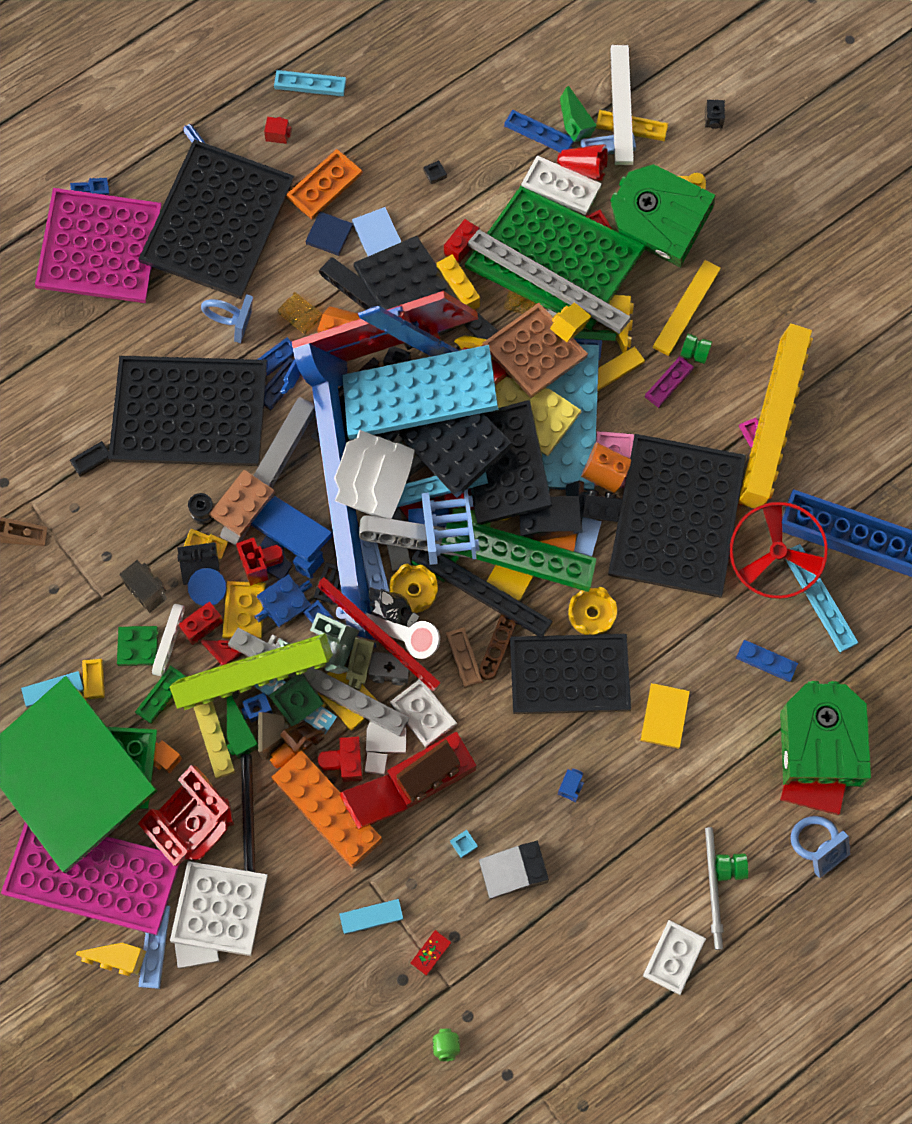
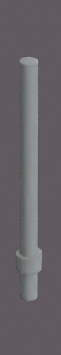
[705,827,724,950]

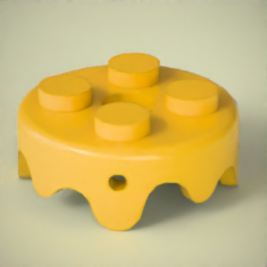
[390,564,438,613]
[568,587,617,635]

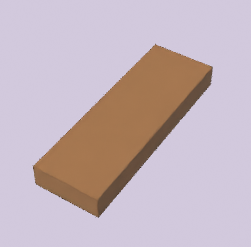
[446,627,483,688]

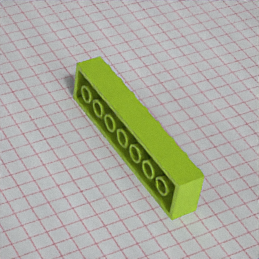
[169,633,333,710]

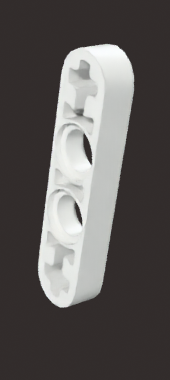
[152,604,185,677]

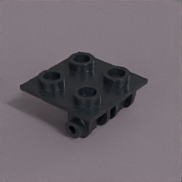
[177,542,220,585]

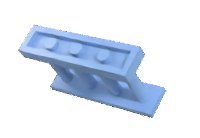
[421,489,479,565]

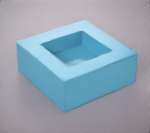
[450,830,478,858]

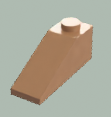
[0,517,47,546]

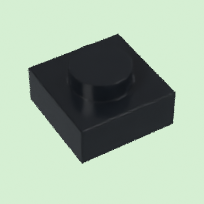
[423,160,447,185]

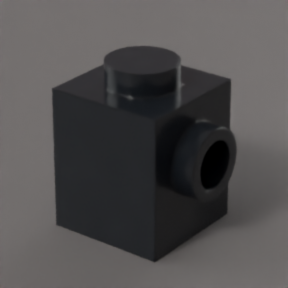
[705,99,725,129]

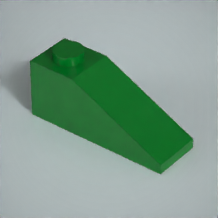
[560,86,597,142]
[227,696,258,759]

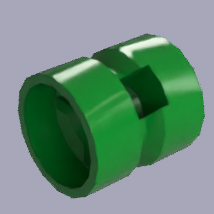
[680,334,712,364]
[716,853,748,881]

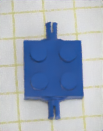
[255,574,313,627]

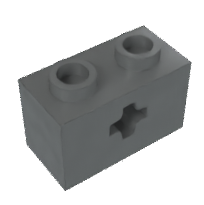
[369,652,410,686]

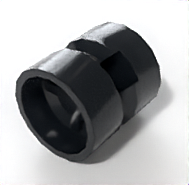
[188,493,214,525]

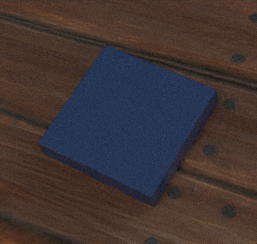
[305,212,353,256]

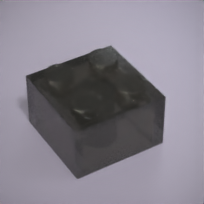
[119,560,167,613]

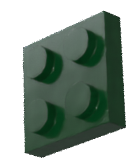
[269,673,325,726]

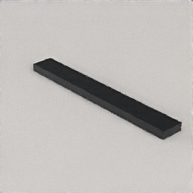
[412,550,553,639]

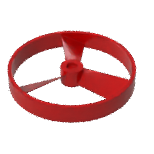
[730,502,828,599]

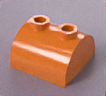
[581,442,631,493]

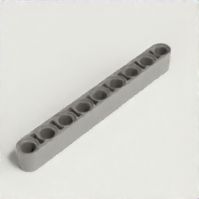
[220,397,315,545]

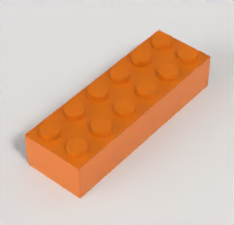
[272,750,383,869]

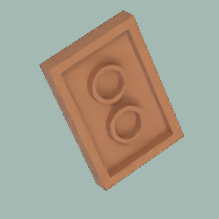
[209,470,275,537]

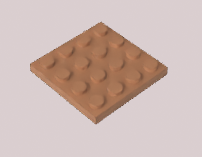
[482,303,588,398]

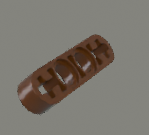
[479,614,517,680]

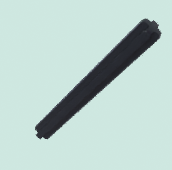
[241,754,256,872]

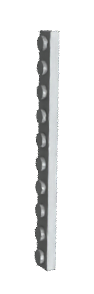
[468,229,631,334]
[228,628,409,737]

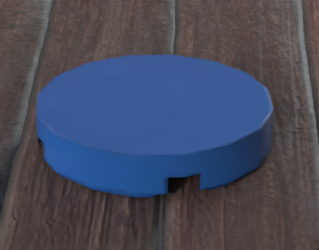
[188,568,227,606]

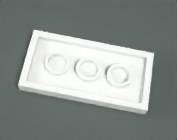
[521,156,602,215]

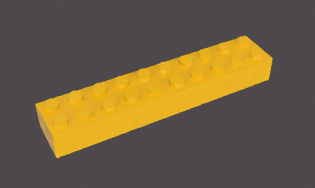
[738,324,813,509]

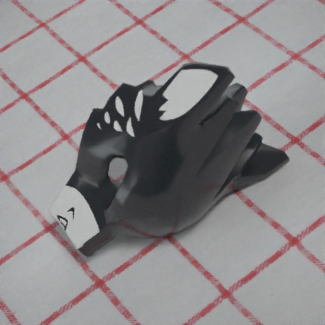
[369,587,419,628]

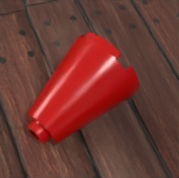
[557,144,608,181]

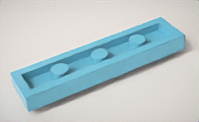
[274,70,346,96]

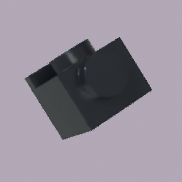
[383,346,412,366]

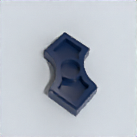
[260,535,293,580]

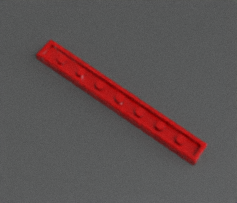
[318,577,440,691]

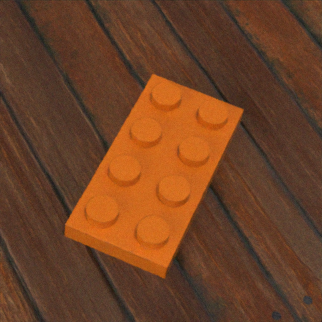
[286,149,362,220]

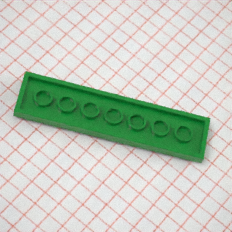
[441,520,597,592]

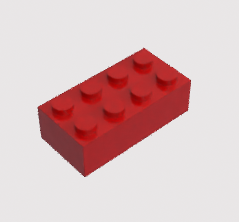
[387,731,477,809]

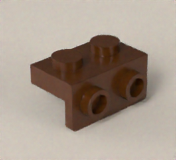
[280,721,327,752]

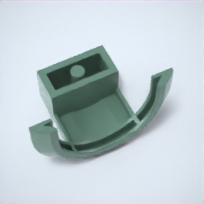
[278,613,359,674]

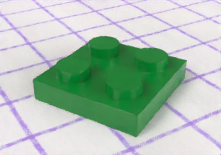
[117,626,158,666]

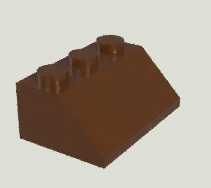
[396,739,460,802]

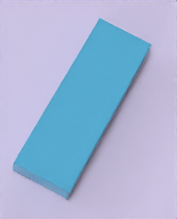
[21,671,84,708]
[339,899,404,935]

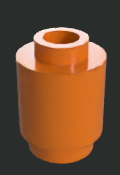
[269,743,299,769]

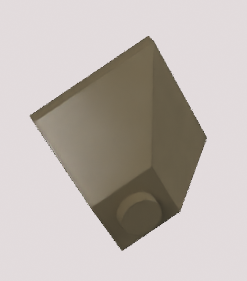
[258,712,289,760]

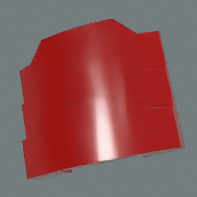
[138,765,231,866]

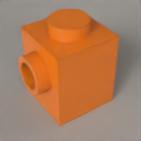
[154,740,182,774]

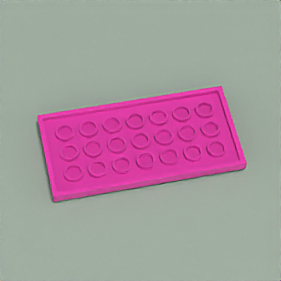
[1,822,180,936]

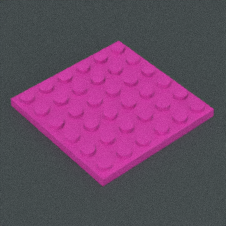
[35,188,162,303]

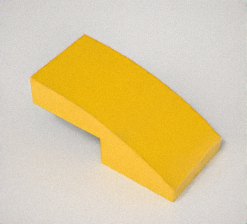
[184,528,228,559]

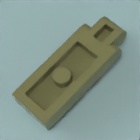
[346,636,375,691]

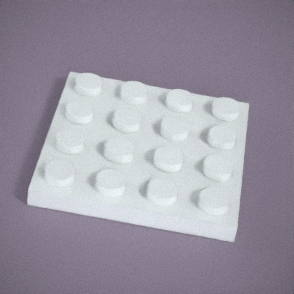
[170,861,268,956]

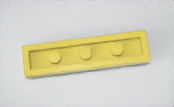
[194,701,235,779]

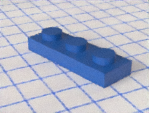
[736,640,798,682]

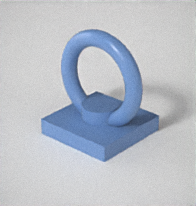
[201,294,253,343]
[791,816,850,878]

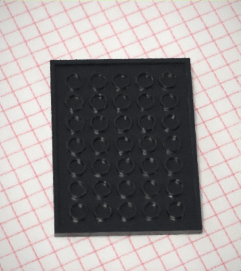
[139,139,294,299]
[108,356,268,466]
[608,434,746,598]

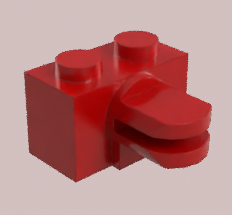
[236,538,284,586]
[318,736,363,782]

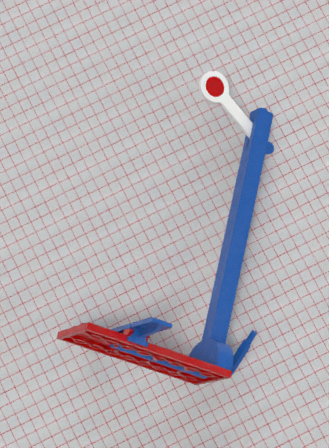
[281,291,478,659]

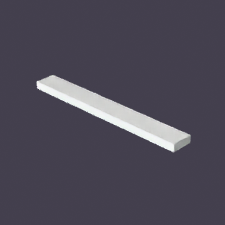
[611,45,633,165]

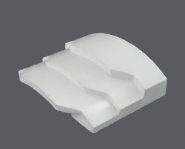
[334,430,414,519]

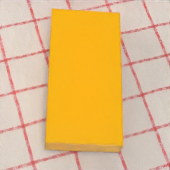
[82,659,105,700]

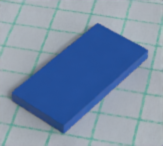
[251,496,333,562]

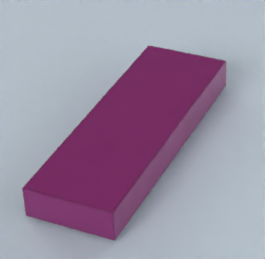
[645,356,694,408]

